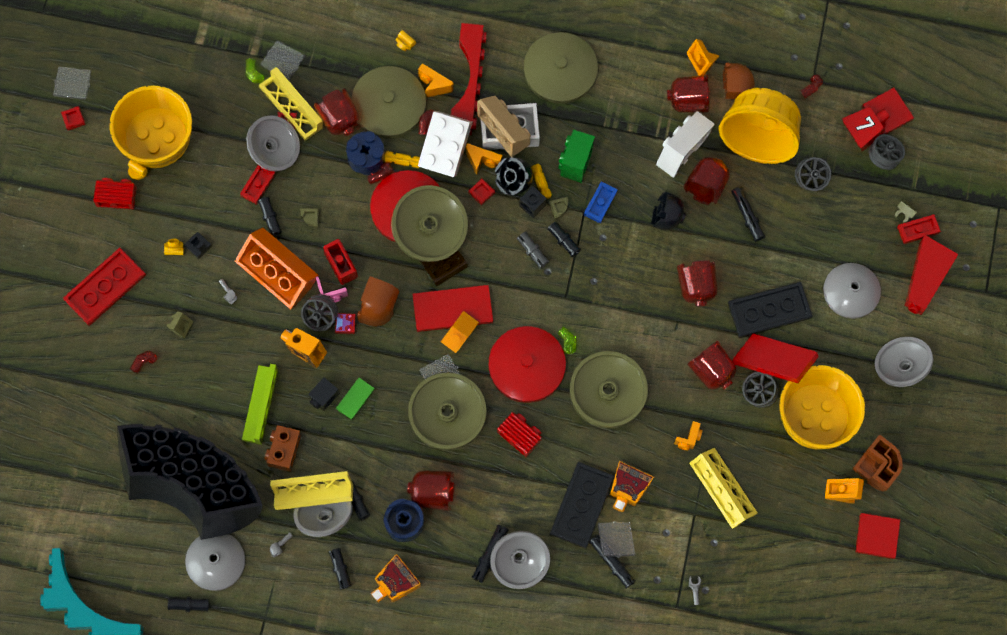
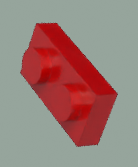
[240,165,276,205]
[897,214,941,244]

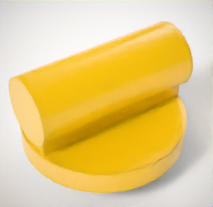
[395,30,416,51]
[128,160,147,180]
[164,239,184,255]

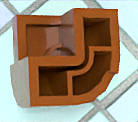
[723,63,755,99]
[357,276,400,327]
[853,434,903,492]

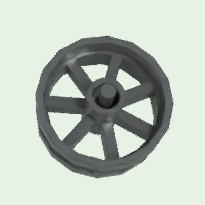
[868,134,905,170]
[795,157,831,191]
[301,294,338,331]
[742,372,780,408]

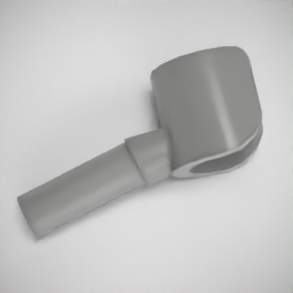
[219,279,237,305]
[270,532,293,557]
[688,576,701,605]

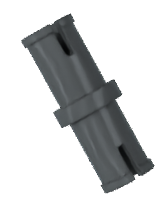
[517,231,549,269]

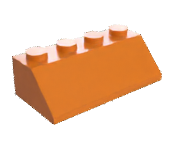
[235,227,319,310]

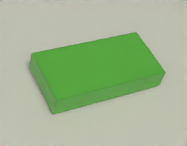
[336,378,375,420]

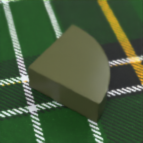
[549,196,568,220]
[300,208,319,228]

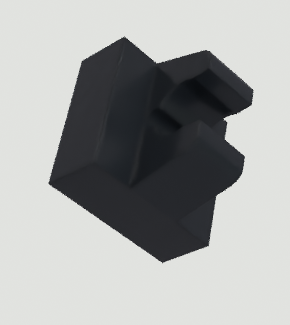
[184,232,212,259]

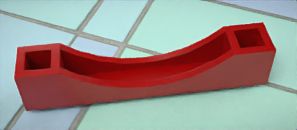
[451,23,487,135]

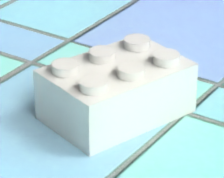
[480,103,540,150]
[418,111,473,177]

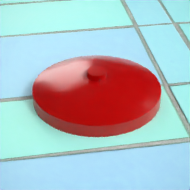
[370,170,440,242]
[489,326,566,403]

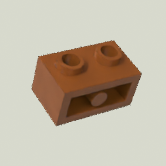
[265,425,301,472]

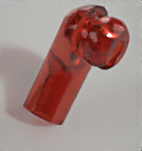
[800,74,823,98]
[418,110,434,135]
[367,162,393,185]
[130,350,157,374]

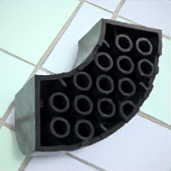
[117,424,262,540]

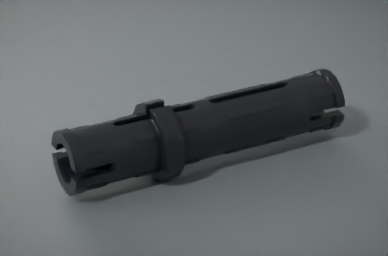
[731,187,765,242]
[471,524,509,583]
[589,534,636,589]

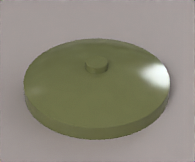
[524,32,598,104]
[351,66,426,138]
[391,185,468,262]
[570,351,648,428]
[408,373,486,451]

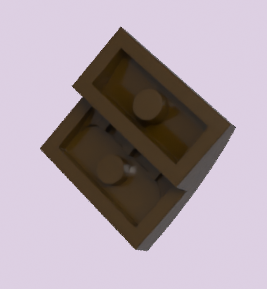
[419,250,469,287]

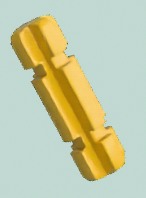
[384,151,420,168]
[531,164,552,199]

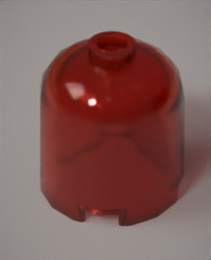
[667,75,709,113]
[313,88,360,136]
[684,157,730,205]
[677,260,718,307]
[687,341,736,390]
[407,470,455,511]

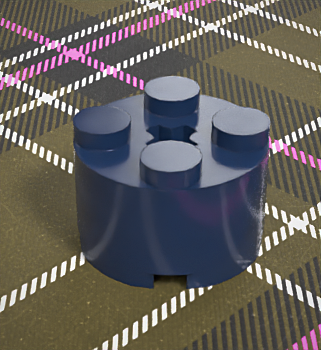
[346,131,385,175]
[384,499,424,542]

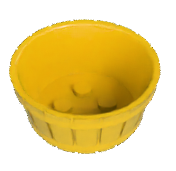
[110,85,192,168]
[719,88,801,164]
[780,365,865,449]

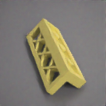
[259,67,323,141]
[689,448,758,529]
[270,471,353,510]

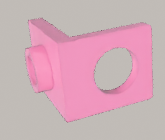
[316,277,348,303]

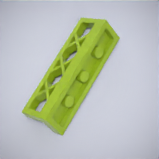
[242,364,278,445]

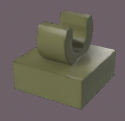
[895,200,919,223]
[167,311,194,338]

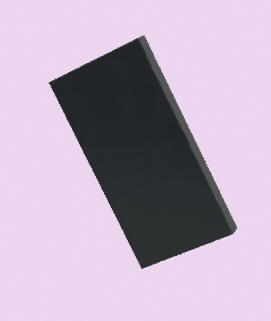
[728,281,813,338]
[549,462,614,549]

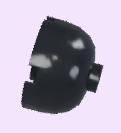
[495,157,533,195]
[651,191,686,231]

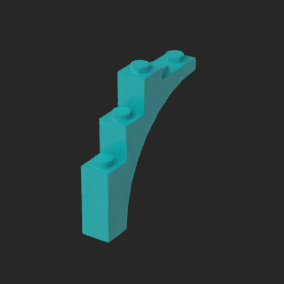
[40,548,143,635]

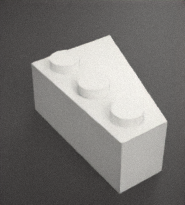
[656,111,715,178]

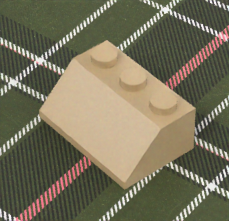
[477,96,531,157]

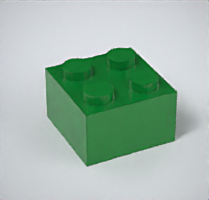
[558,130,595,183]

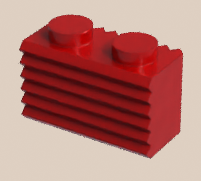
[93,178,136,210]
[323,239,358,285]
[497,412,542,458]

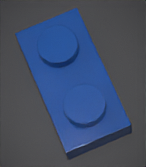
[584,182,618,224]

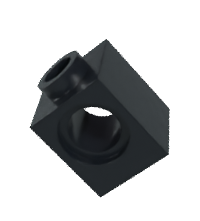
[519,186,547,218]
[308,377,340,411]

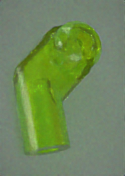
[245,59,264,84]
[558,327,577,354]

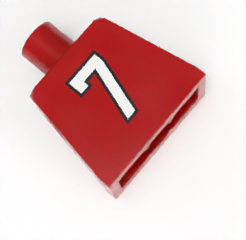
[842,107,890,152]

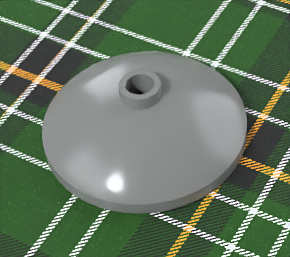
[246,115,300,171]
[823,263,881,319]
[875,337,933,387]
[294,501,352,537]
[490,531,550,589]
[185,534,245,591]

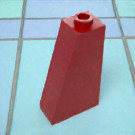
[905,235,958,315]

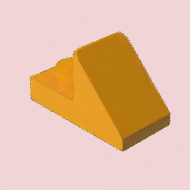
[686,39,719,77]
[418,63,454,97]
[466,143,503,175]
[441,311,479,353]
[825,478,864,503]

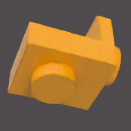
[674,421,703,450]

